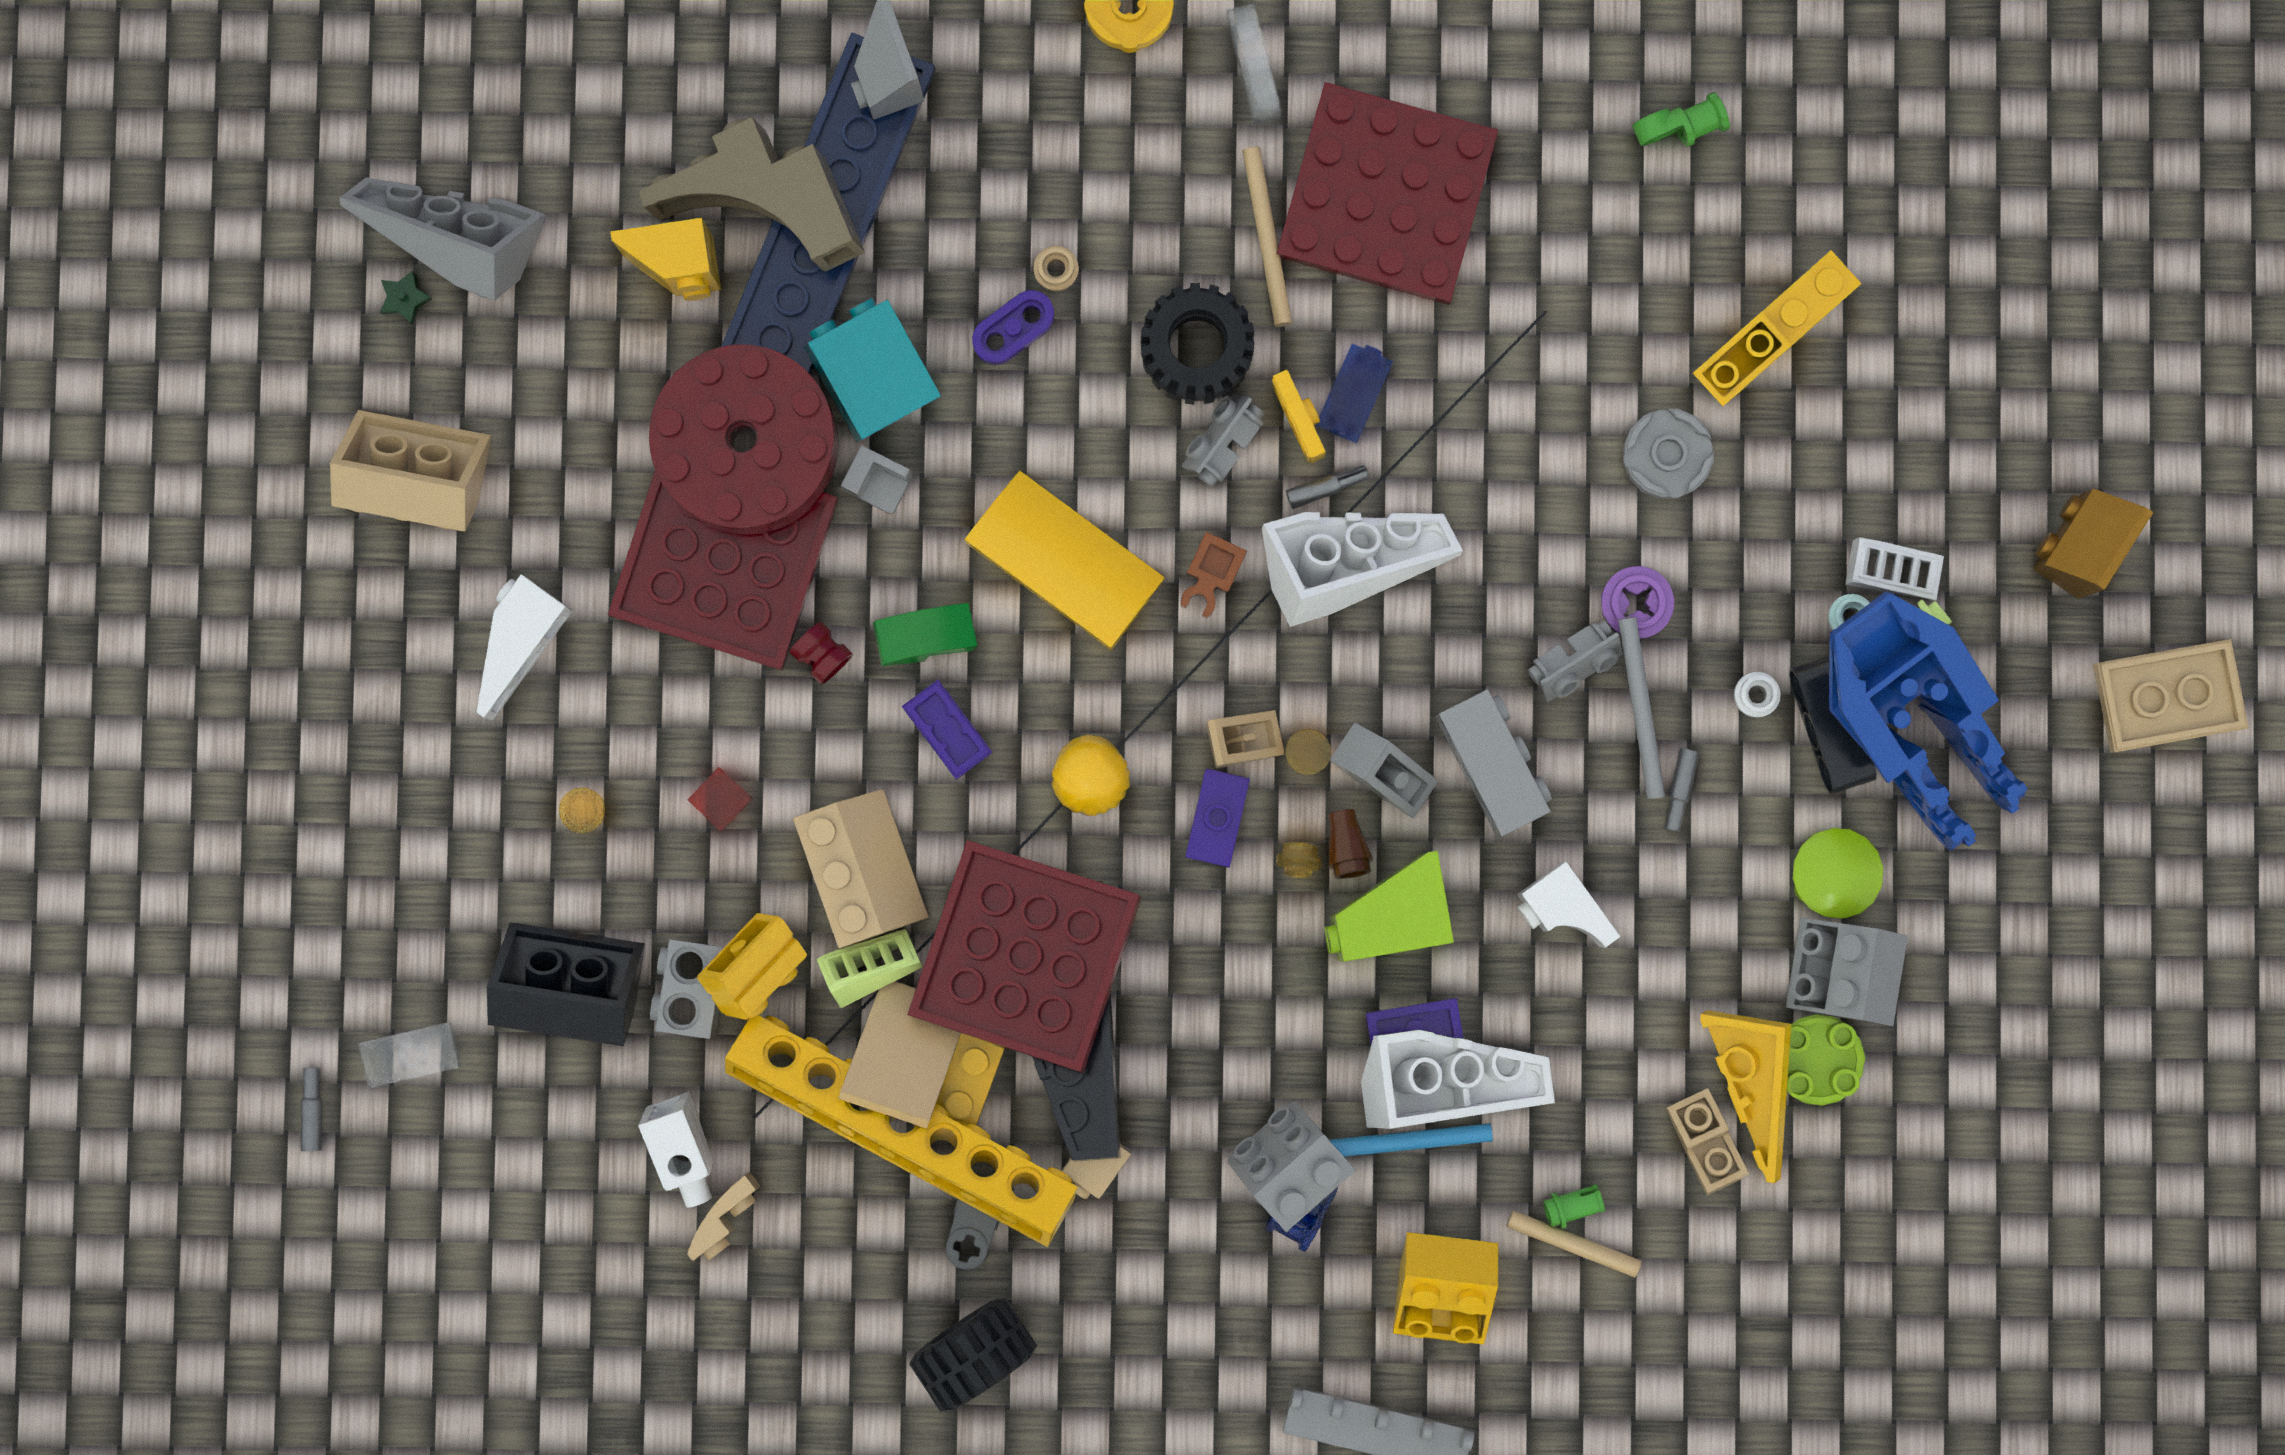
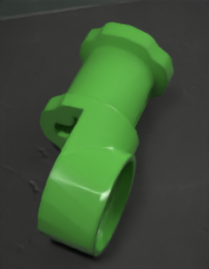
[1632,92,1730,147]

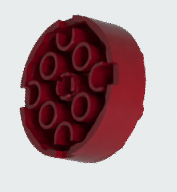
[649,344,839,534]

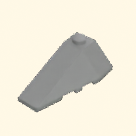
[340,178,545,301]

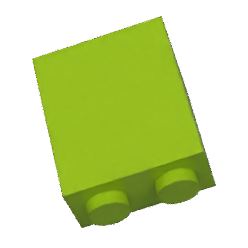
[1324,851,1454,962]

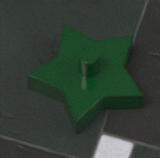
[380,271,432,325]

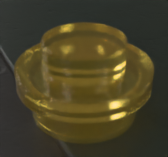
[1285,729,1331,775]
[559,787,605,833]
[1276,842,1322,878]

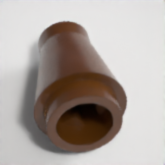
[1328,809,1373,879]

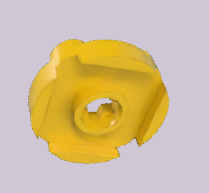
[1084,0,1174,53]

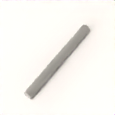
[1618,617,1665,799]

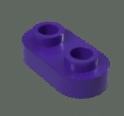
[972,290,1054,365]

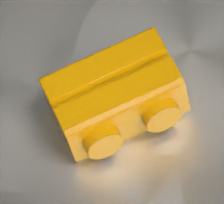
[696,913,807,1020]

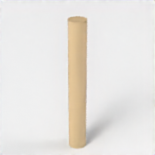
[1506,1210,1642,1278]

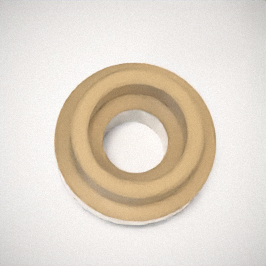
[1034,246,1079,291]

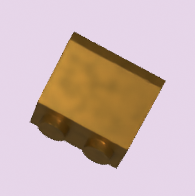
[2033,488,2154,599]

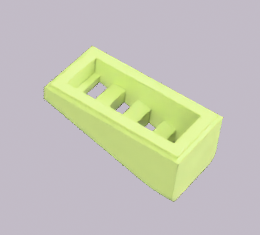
[816,929,923,1008]

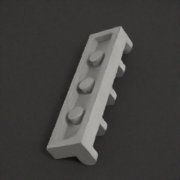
[1283,1385,1475,1455]

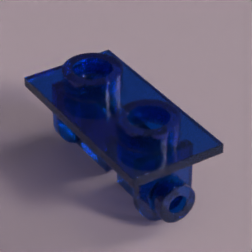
[1315,343,1393,444]

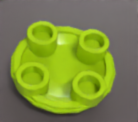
[1792,828,1884,919]
[1787,1014,1865,1106]

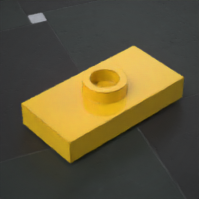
[1272,370,1326,464]

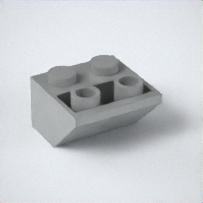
[1786,918,1908,1026]

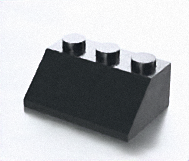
[487,922,645,1046]

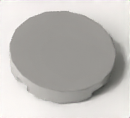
[1623,409,1714,499]

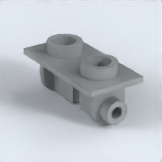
[1181,394,1265,487]
[1527,621,1623,703]

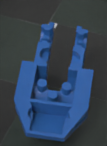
[1829,591,2028,851]

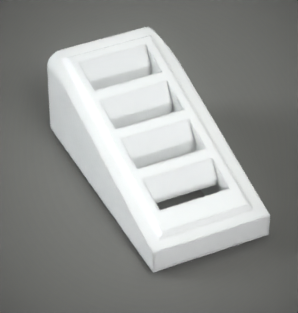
[1845,537,1944,601]

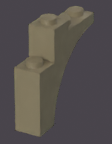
[638,117,865,272]

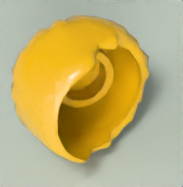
[1052,735,1130,816]

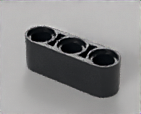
[1789,656,1876,794]

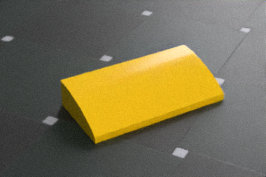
[964,471,1165,651]

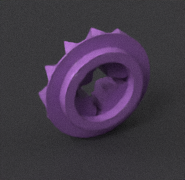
[1601,566,1674,639]

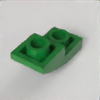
[873,603,978,666]

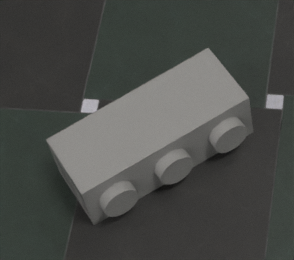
[1435,689,1552,838]

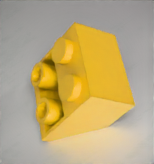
[1393,1232,1498,1345]

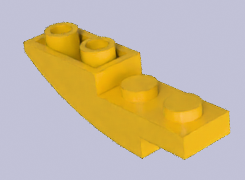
[1693,250,1862,407]

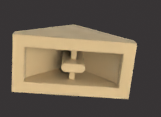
[1206,710,1285,769]

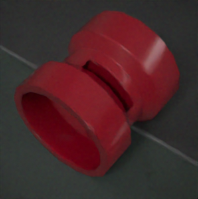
[789,621,853,685]

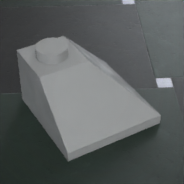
[851,0,924,120]

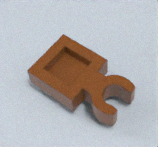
[1181,532,1247,619]

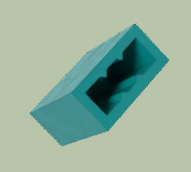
[804,298,941,443]

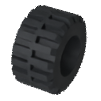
[1141,283,1255,405]
[909,1298,1037,1412]

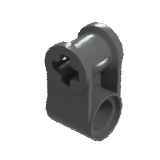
[946,1199,1000,1270]

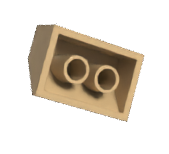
[330,410,491,532]
[793,789,929,949]

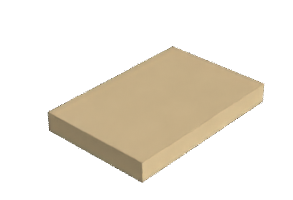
[2093,639,2249,753]
[839,981,961,1129]

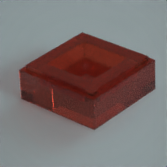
[687,767,753,832]

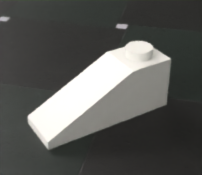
[476,575,573,721]

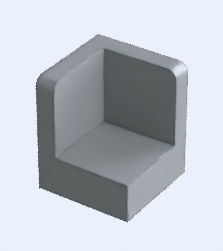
[841,445,913,514]

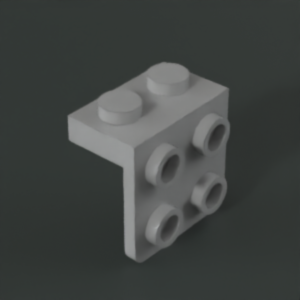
[1228,1102,1356,1232]

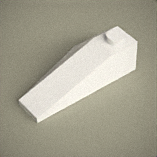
[1262,512,1463,627]
[1361,1030,1555,1129]

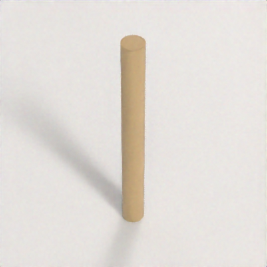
[1242,147,1292,327]

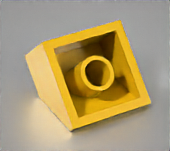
[610,218,721,301]

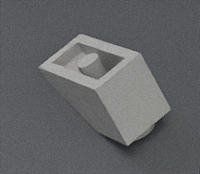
[1330,722,1438,819]

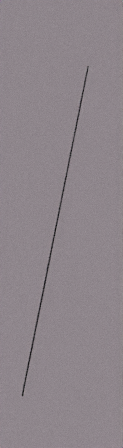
[753,311,1547,1119]

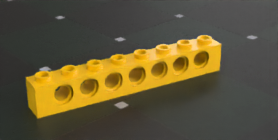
[725,1015,1078,1247]

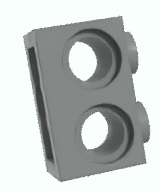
[650,939,724,1039]

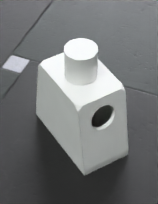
[638,1092,713,1208]

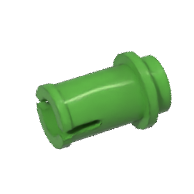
[1543,1184,1605,1229]

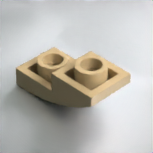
[1666,1088,1749,1195]
[687,1172,761,1261]

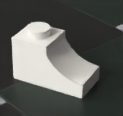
[1517,862,1620,948]

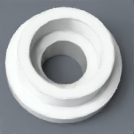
[1734,672,1780,718]

